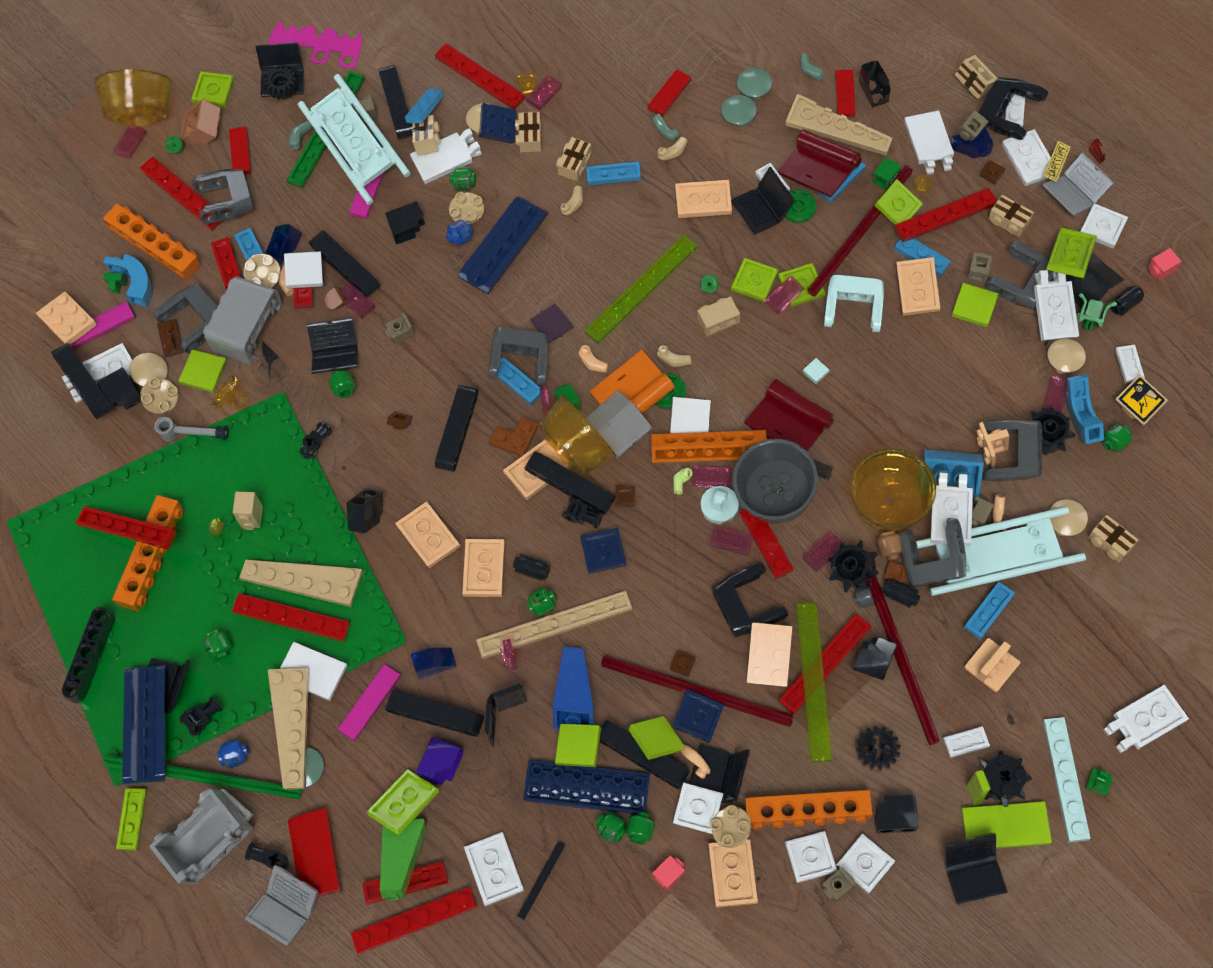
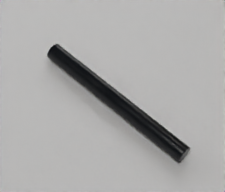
[517,842,565,920]

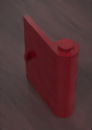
[777,129,862,197]
[744,379,834,452]

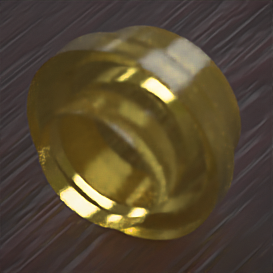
[913,175,932,193]
[208,518,225,537]

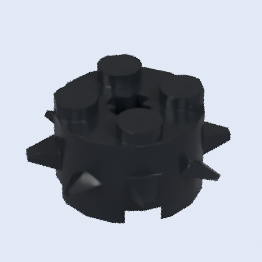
[1031,407,1076,456]
[828,540,879,593]
[980,751,1032,807]

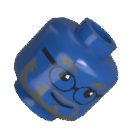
[445,220,473,246]
[217,739,249,769]

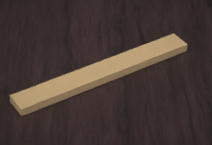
[476,591,632,659]

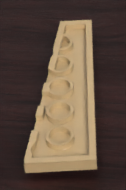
[785,94,893,156]
[239,560,363,607]
[268,668,309,790]

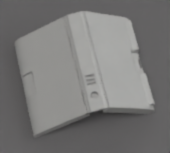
[1042,152,1114,216]
[583,390,653,459]
[245,865,318,946]

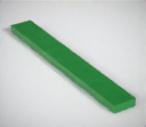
[286,70,365,189]

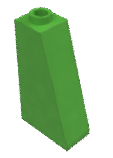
[380,819,427,901]

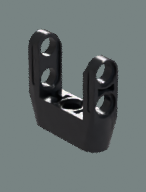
[978,77,1049,140]
[711,563,789,638]

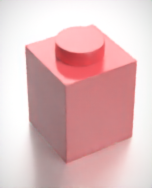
[1148,248,1182,281]
[652,856,685,891]

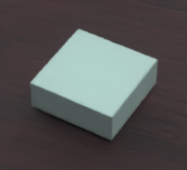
[803,358,829,384]

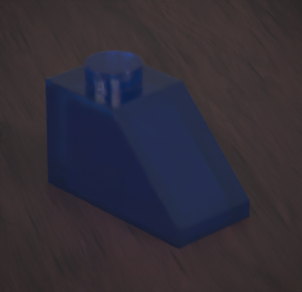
[950,127,994,158]
[265,224,302,266]
[411,648,457,679]

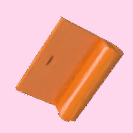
[589,350,675,414]

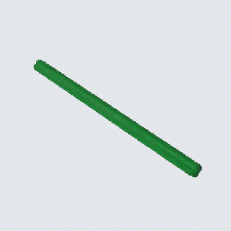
[103,755,302,799]

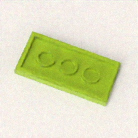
[1046,228,1097,278]
[961,802,1052,849]

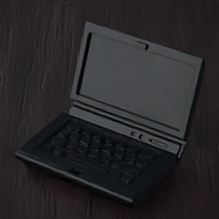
[255,42,304,97]
[731,166,795,234]
[1066,253,1125,311]
[307,317,358,374]
[148,659,190,713]
[485,683,527,747]
[690,745,750,803]
[944,832,1008,905]

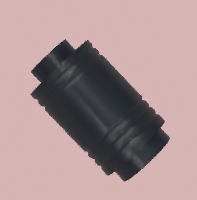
[1111,285,1144,316]
[513,554,551,581]
[882,579,921,608]

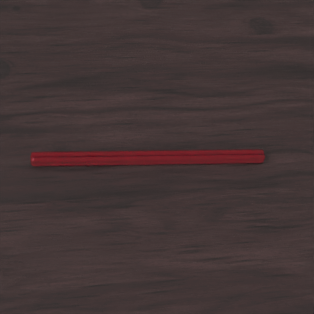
[808,165,913,297]
[867,575,940,745]
[601,656,793,727]

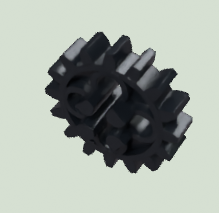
[855,726,901,771]

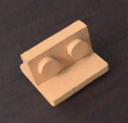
[976,422,1009,469]
[964,638,1020,692]

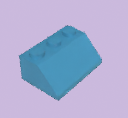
[920,449,984,498]

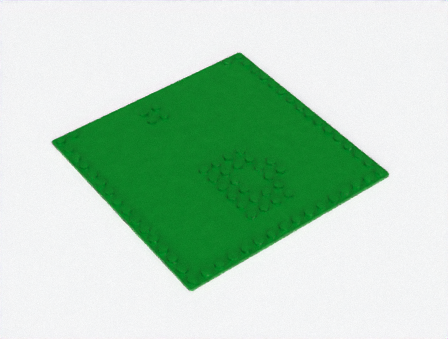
[7,392,406,786]

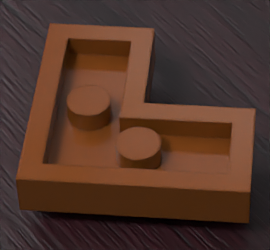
[489,417,539,457]

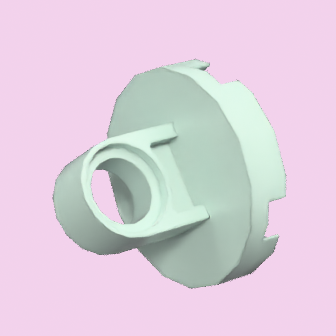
[700,486,739,524]

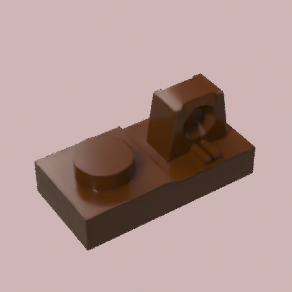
[157,319,183,358]

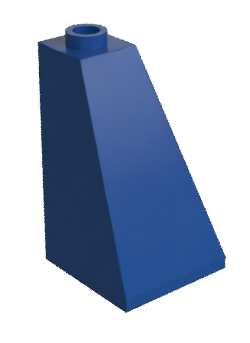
[553,647,594,730]

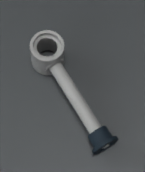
[154,417,229,441]

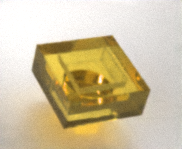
[517,72,538,94]

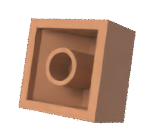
[180,99,221,144]

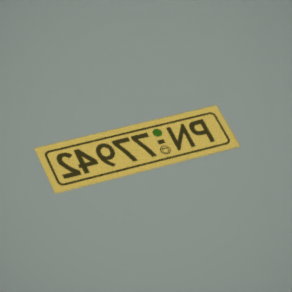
[1044,141,1071,182]

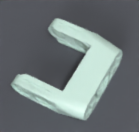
[824,275,884,333]

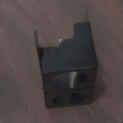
[859,61,891,108]
[385,201,425,244]
[96,367,141,410]
[346,488,383,533]
[853,637,897,681]
[874,795,919,834]

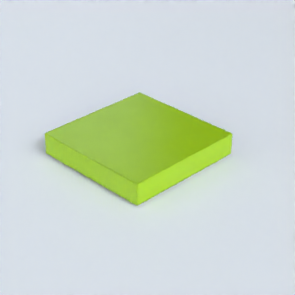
[191,71,235,108]
[874,179,923,225]
[731,258,778,302]
[778,263,826,307]
[951,283,999,327]
[178,349,227,393]
[628,716,684,760]
[555,724,601,767]

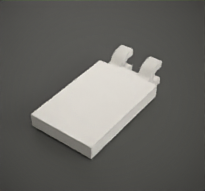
[904,111,954,175]
[410,128,482,184]
[1033,270,1079,341]
[62,343,132,403]
[930,473,973,546]
[1104,685,1189,753]

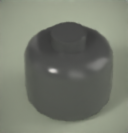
[853,586,875,608]

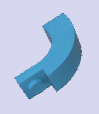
[103,254,153,308]
[1065,374,1104,444]

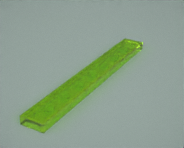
[584,235,697,344]
[796,603,832,763]

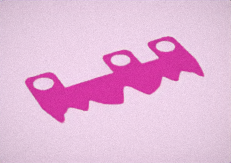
[268,21,362,68]

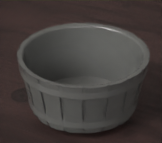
[732,439,818,524]

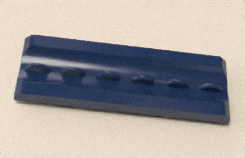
[458,196,548,294]
[122,665,166,785]
[523,760,650,815]

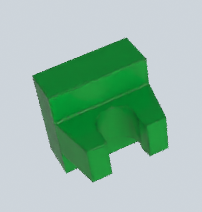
[103,273,128,294]
[1085,768,1113,797]

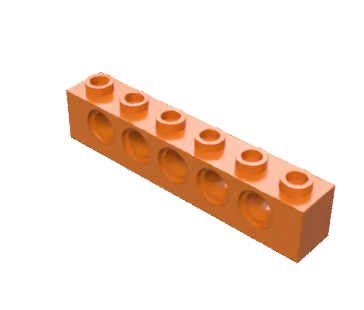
[102,203,201,281]
[651,430,767,463]
[112,495,183,612]
[745,790,873,830]

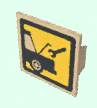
[1115,374,1168,426]

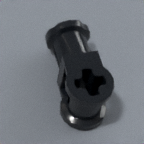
[300,422,332,459]
[562,498,603,529]
[179,696,222,736]
[245,842,289,870]

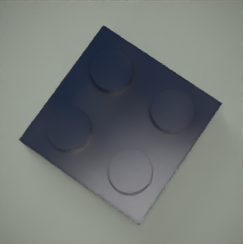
[479,103,516,144]
[580,528,626,574]
[671,689,724,743]

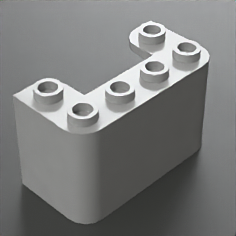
[203,276,283,365]
[149,788,253,885]

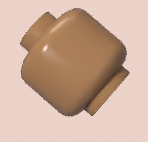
[876,531,902,561]

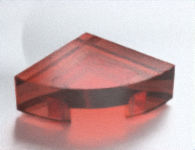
[1089,138,1105,164]

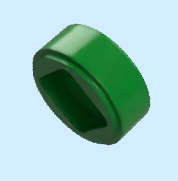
[165,136,184,154]
[700,275,719,294]

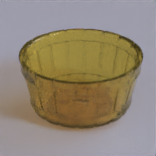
[94,70,172,126]
[539,394,617,475]
[851,448,936,533]

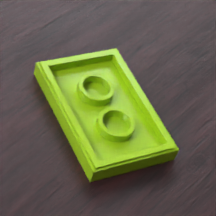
[367,769,439,836]

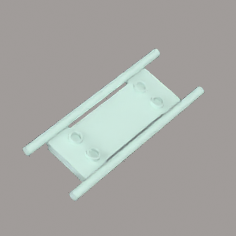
[298,74,411,205]
[915,506,1086,596]

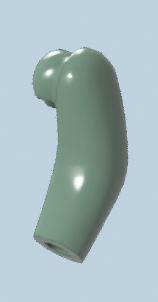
[800,53,824,81]
[651,113,679,141]
[288,121,312,150]

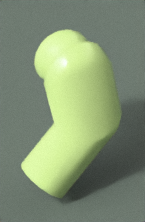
[673,468,693,495]

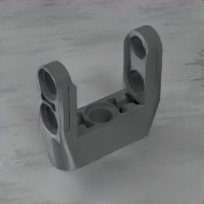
[191,169,253,224]
[985,241,1054,310]
[153,283,218,353]
[488,327,548,385]
[983,420,1042,481]
[900,518,966,587]

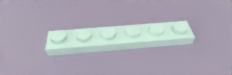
[1043,717,1090,843]

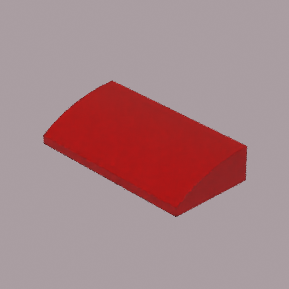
[288,808,342,897]

